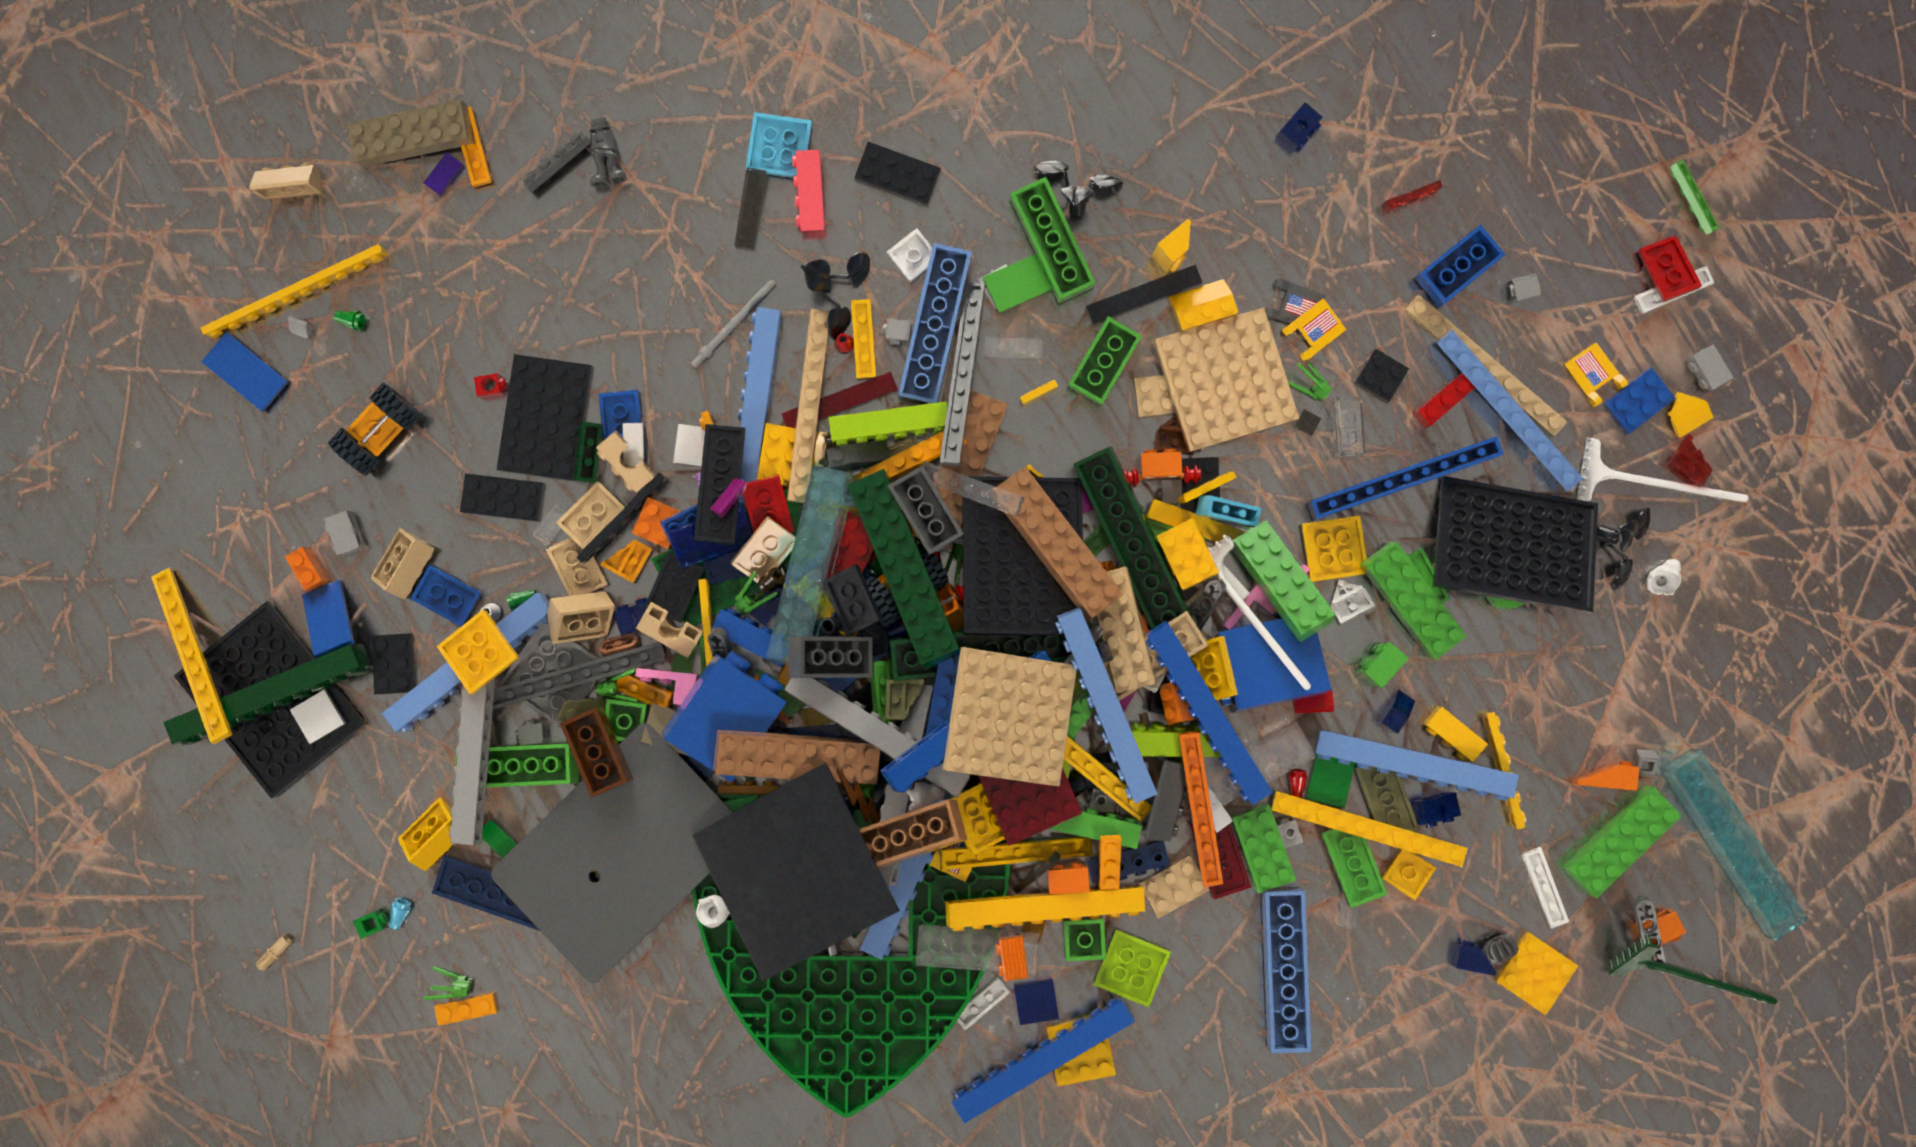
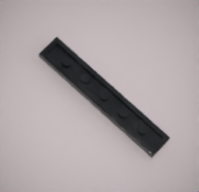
[1086,264,1203,325]
[576,472,666,564]

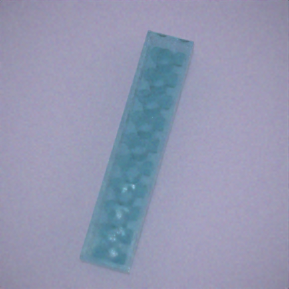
[766,465,855,665]
[1659,748,1808,941]

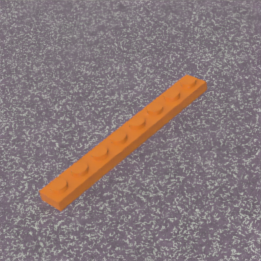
[1178,730,1223,887]

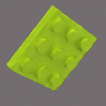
[1093,929,1171,1008]

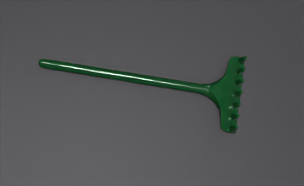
[1609,934,1777,1005]

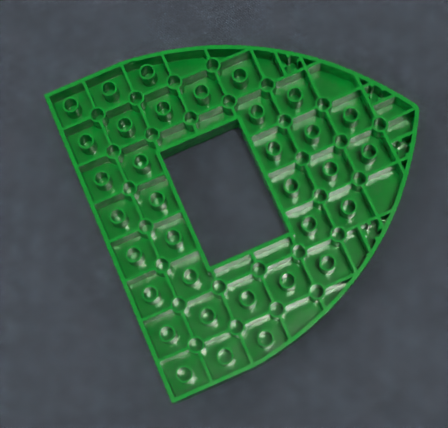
[692,792,1010,1118]

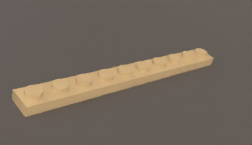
[1404,294,1567,437]
[787,309,829,504]

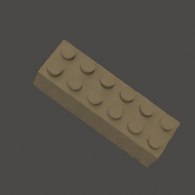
[347,99,475,167]

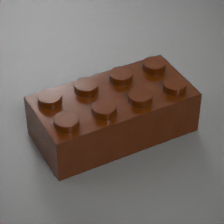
[560,706,633,798]

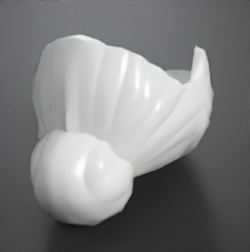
[1646,559,1682,595]
[906,781,945,812]
[696,895,730,928]

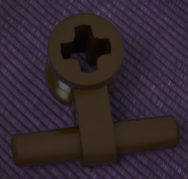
[758,564,795,600]

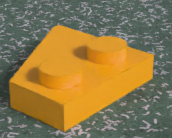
[600,540,653,583]

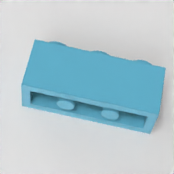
[1195,496,1261,527]

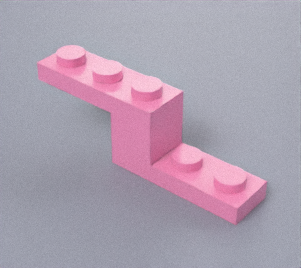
[1221,564,1310,630]
[636,668,697,709]

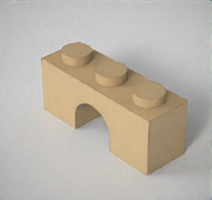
[596,430,655,493]
[636,602,703,658]

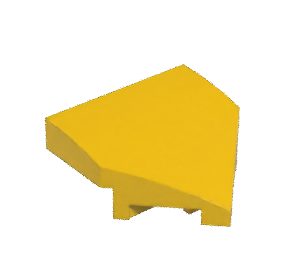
[1667,391,1714,438]

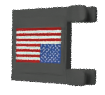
[1265,278,1326,324]

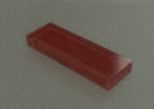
[1381,180,1443,212]

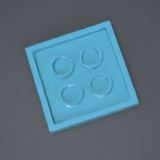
[745,112,812,178]

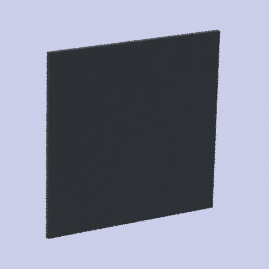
[692,763,900,981]

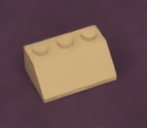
[250,163,322,199]
[370,527,435,600]
[547,591,615,644]

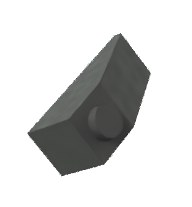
[826,441,890,474]

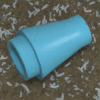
[388,898,411,930]

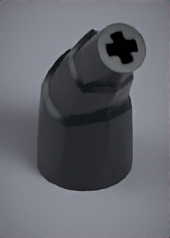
[1068,752,1126,798]

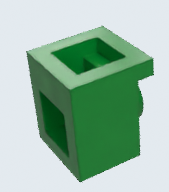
[353,909,388,939]

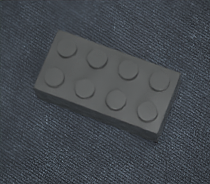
[789,636,872,678]

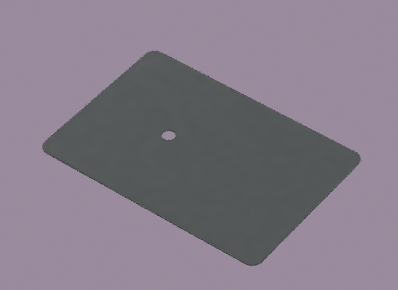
[491,723,733,983]

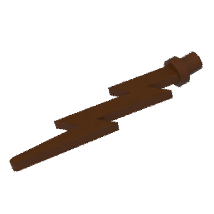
[837,769,881,825]

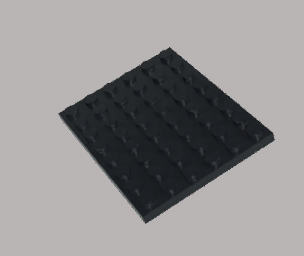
[962,476,1083,636]
[1433,476,1598,615]
[174,601,367,799]

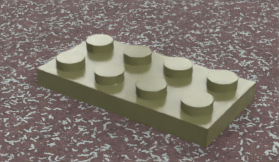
[1354,766,1420,832]

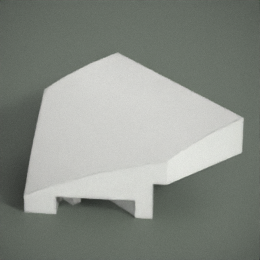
[1331,579,1375,625]

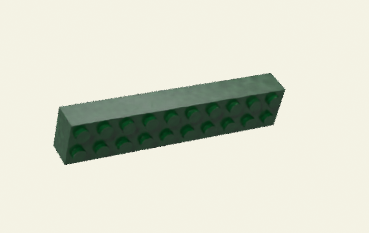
[1073,446,1197,629]
[848,469,961,670]
[889,619,1090,681]
[163,644,371,746]

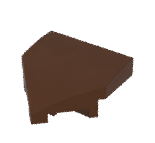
[1155,414,1194,455]

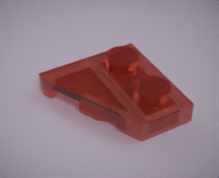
[1667,434,1713,488]

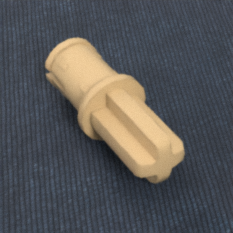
[256,935,292,971]

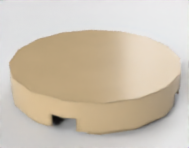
[815,431,831,471]

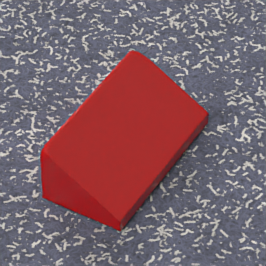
[1292,688,1334,713]

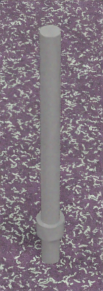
[690,279,776,369]

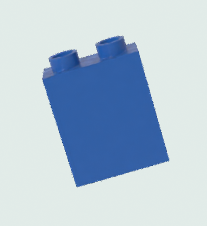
[1214,618,1332,713]
[662,651,787,783]

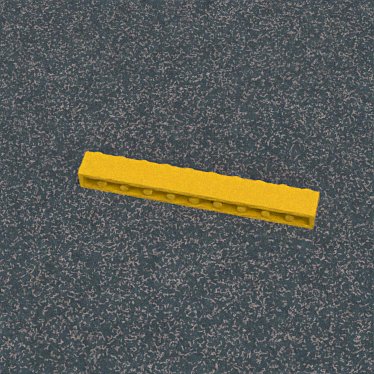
[945,885,1145,931]

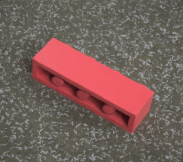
[792,150,825,231]

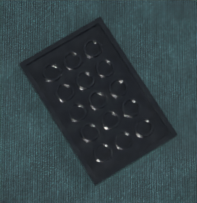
[496,354,593,481]

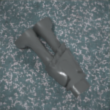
[590,117,627,188]

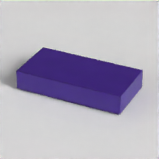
[423,152,464,196]

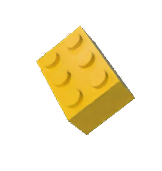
[1157,518,1220,590]

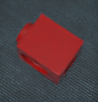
[474,373,506,399]

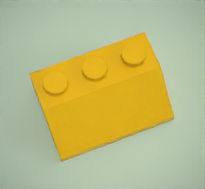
[1152,219,1191,274]
[1168,279,1239,332]
[397,797,454,871]

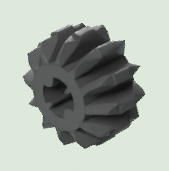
[1482,934,1519,964]

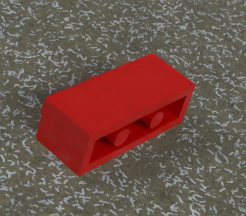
[1413,373,1475,429]

